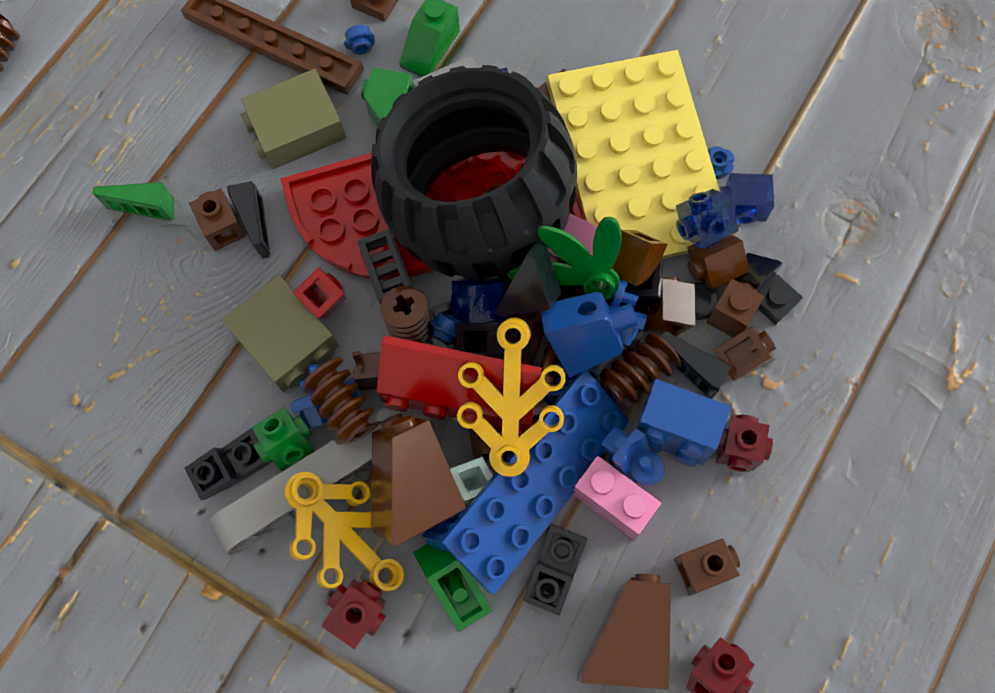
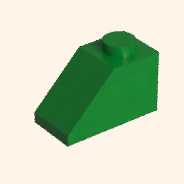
[399,0,460,77]
[361,67,414,127]
[413,543,492,632]

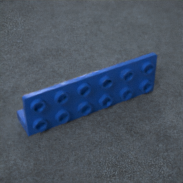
[422,369,629,594]

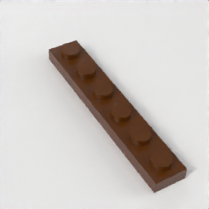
[181,0,364,95]

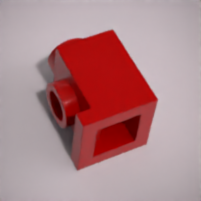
[293,267,346,319]

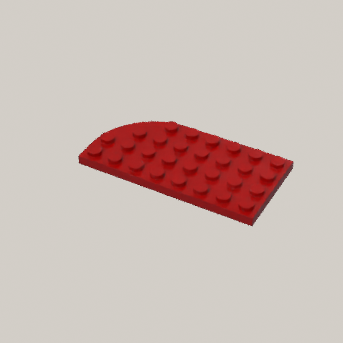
[280,152,584,280]

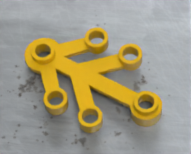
[457,318,566,477]
[284,471,404,592]

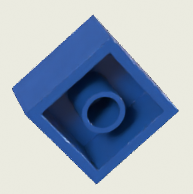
[636,379,731,467]

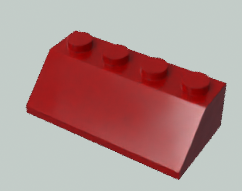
[377,335,541,436]

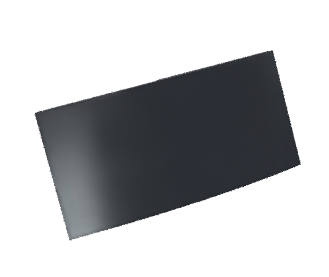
[184,428,273,500]
[523,524,588,615]

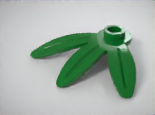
[508,217,622,300]

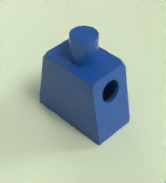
[540,292,639,378]

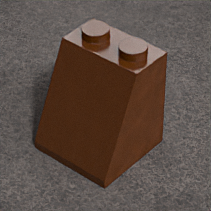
[371,413,466,546]
[577,574,671,690]

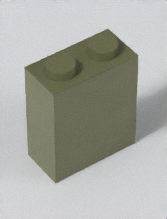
[240,69,347,169]
[222,274,339,392]

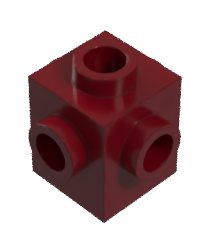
[716,414,773,472]
[321,579,386,649]
[686,637,755,693]

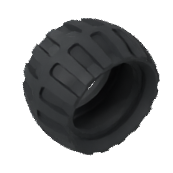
[371,65,577,281]

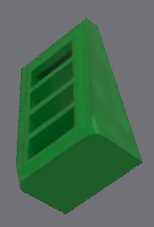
[93,182,174,220]

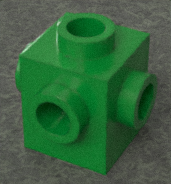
[252,407,315,472]

